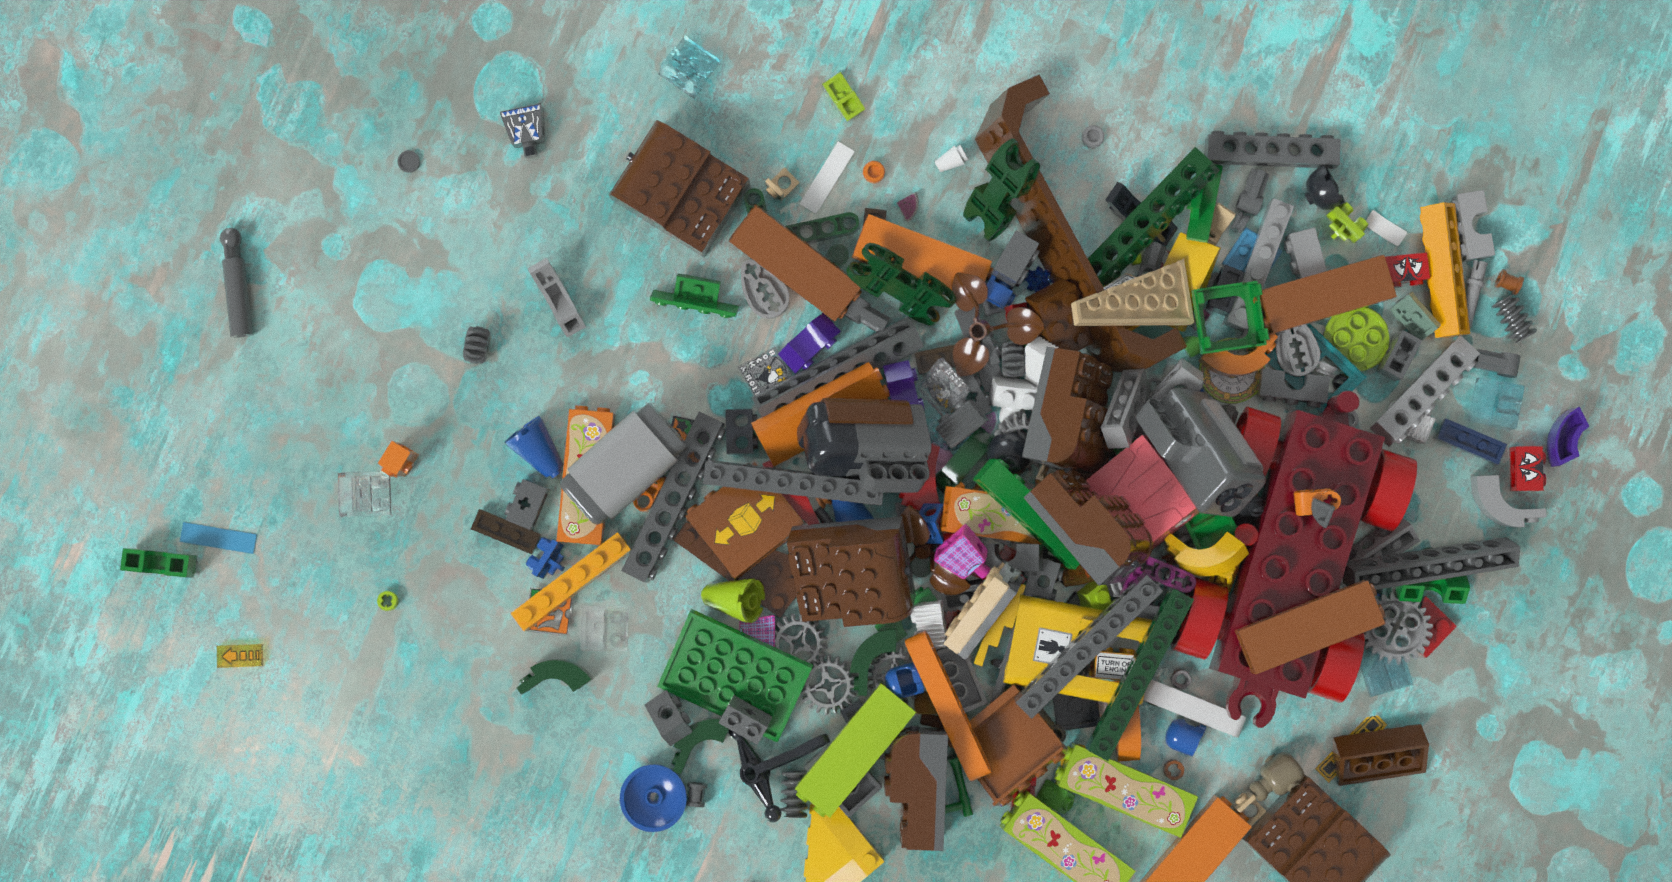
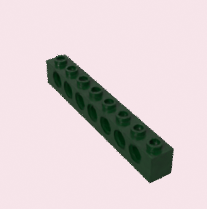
[1088,147,1220,288]
[1085,587,1194,761]

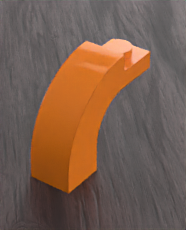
[1198,334,1278,377]
[1113,681,1141,762]

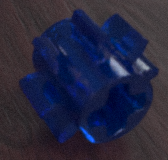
[1024,266,1053,292]

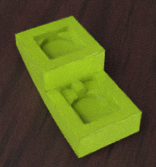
[822,72,865,121]

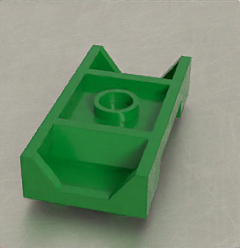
[1185,513,1238,550]

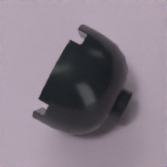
[1304,165,1346,210]
[986,432,1030,476]

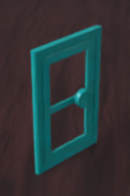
[1264,323,1366,413]

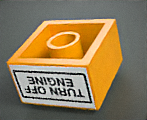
[1089,647,1136,680]

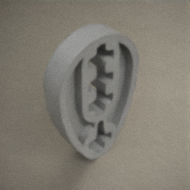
[741,260,789,319]
[1275,325,1320,377]

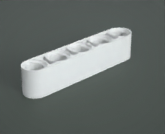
[1143,680,1247,738]

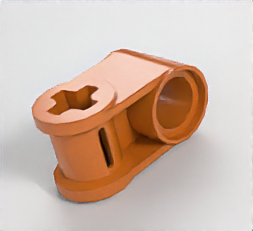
[633,476,667,512]
[1294,488,1341,516]

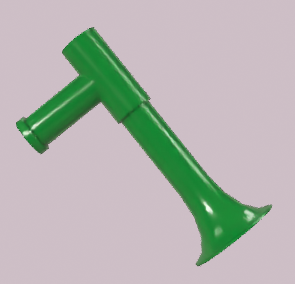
[945,754,973,817]

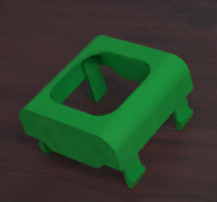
[1191,281,1270,355]

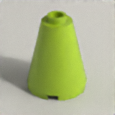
[701,578,765,623]

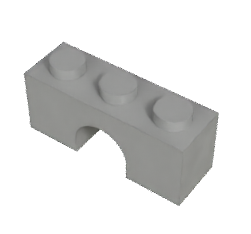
[1450,190,1495,262]

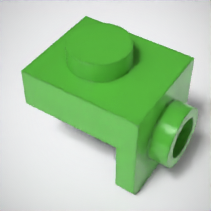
[1036,779,1075,815]

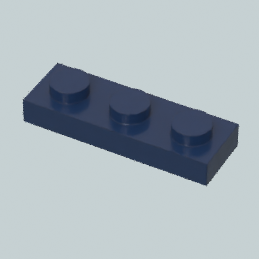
[1435,418,1507,465]

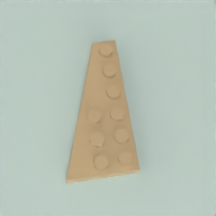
[1071,259,1194,326]

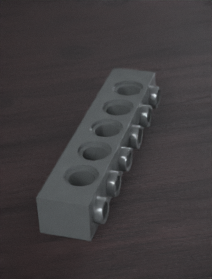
[1204,131,1341,169]

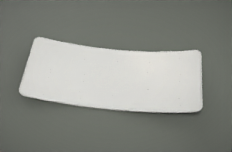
[1366,210,1407,246]

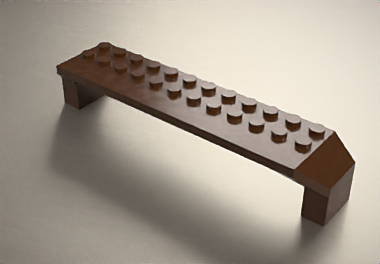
[975,74,1187,373]

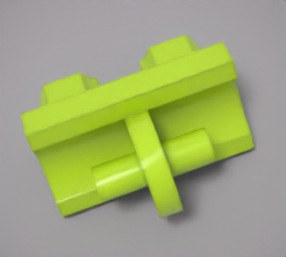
[1326,202,1369,244]

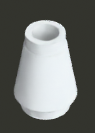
[935,145,969,173]

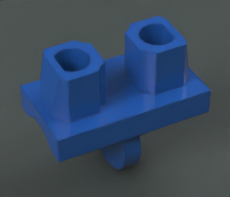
[526,537,565,579]

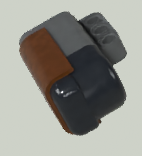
[797,398,931,493]

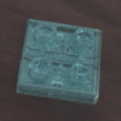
[1360,642,1413,697]

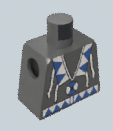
[500,103,545,158]

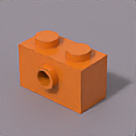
[377,441,419,478]

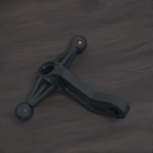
[729,729,831,823]

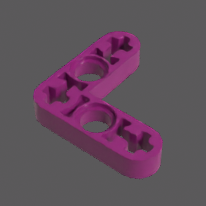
[1120,557,1196,594]

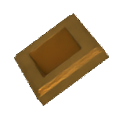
[914,691,937,714]

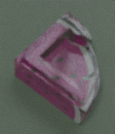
[897,192,919,223]

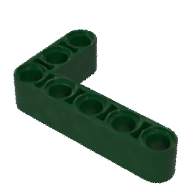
[744,188,859,244]

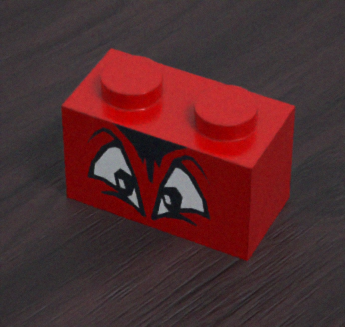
[1385,252,1430,288]
[1509,446,1546,491]

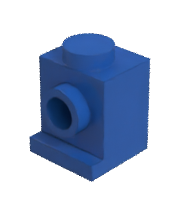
[986,275,1016,309]

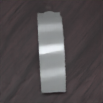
[527,258,586,338]
[1471,475,1546,528]

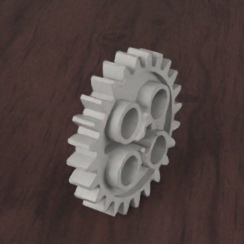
[1364,593,1433,665]

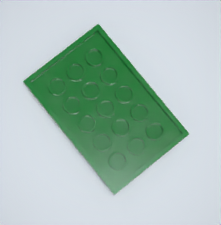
[657,609,813,743]

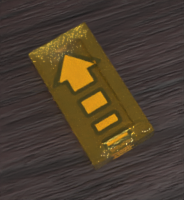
[216,644,263,668]

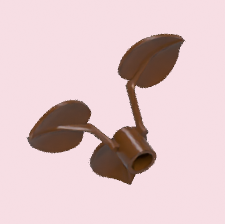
[952,272,1045,377]
[900,505,971,595]

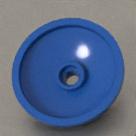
[620,764,687,832]

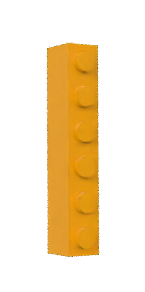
[1420,202,1470,338]
[510,532,632,631]

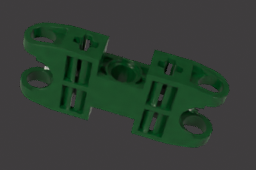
[963,138,1040,242]
[846,243,956,326]

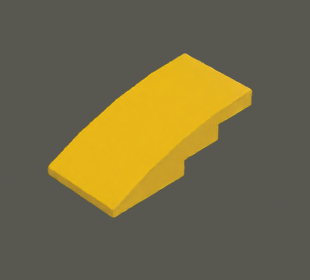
[1163,232,1221,332]
[974,584,1026,667]

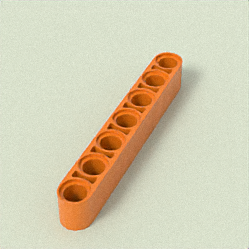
[905,630,992,782]

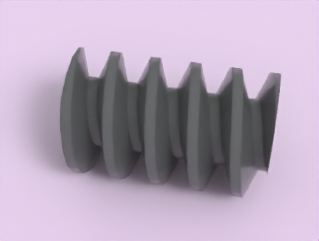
[1491,293,1537,343]
[780,771,808,818]

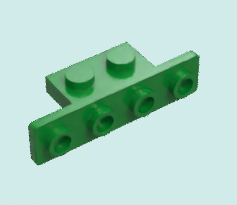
[1186,164,1223,243]
[650,273,739,318]

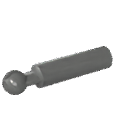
[219,228,253,338]

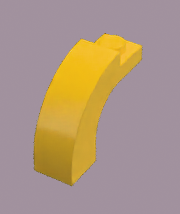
[1164,532,1249,576]

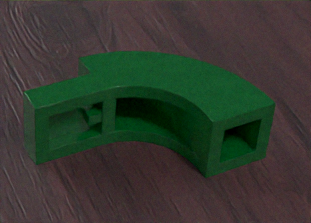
[935,427,994,494]
[850,629,897,696]
[516,659,594,695]
[671,717,729,774]

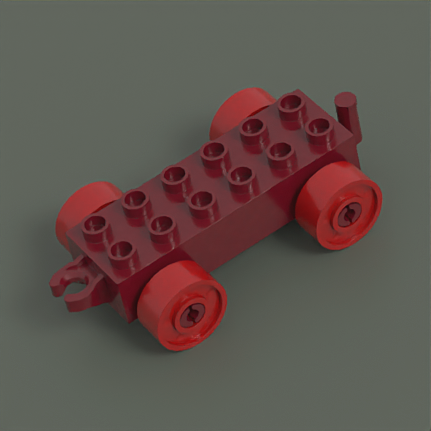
[1170,391,1417,728]

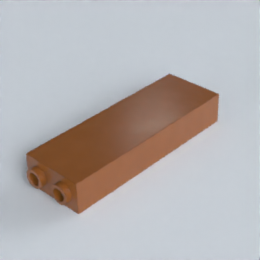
[729,204,862,321]
[1253,255,1397,335]
[1235,580,1386,674]

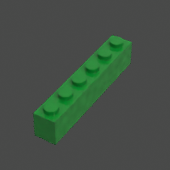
[973,459,1080,570]

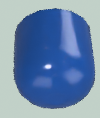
[885,662,924,699]
[1165,719,1206,757]

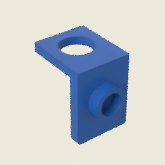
[919,503,945,544]

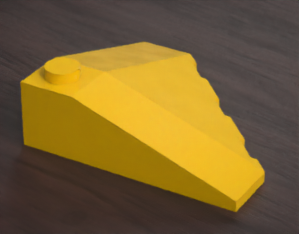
[804,803,884,882]

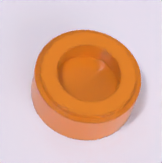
[863,161,885,184]

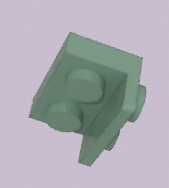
[1390,292,1441,340]

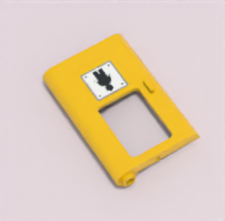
[1003,594,1152,707]

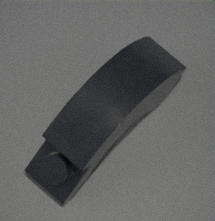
[1105,182,1178,246]

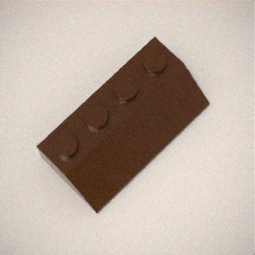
[1332,724,1429,786]

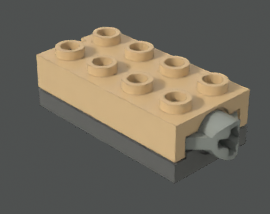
[944,562,1024,660]

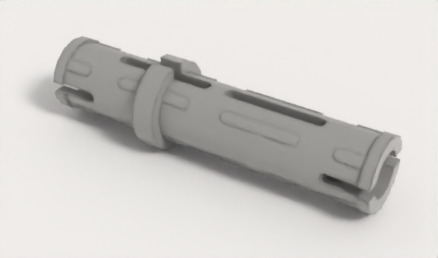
[1466,260,1488,328]

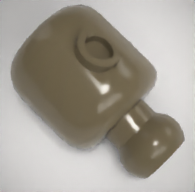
[1249,752,1305,801]

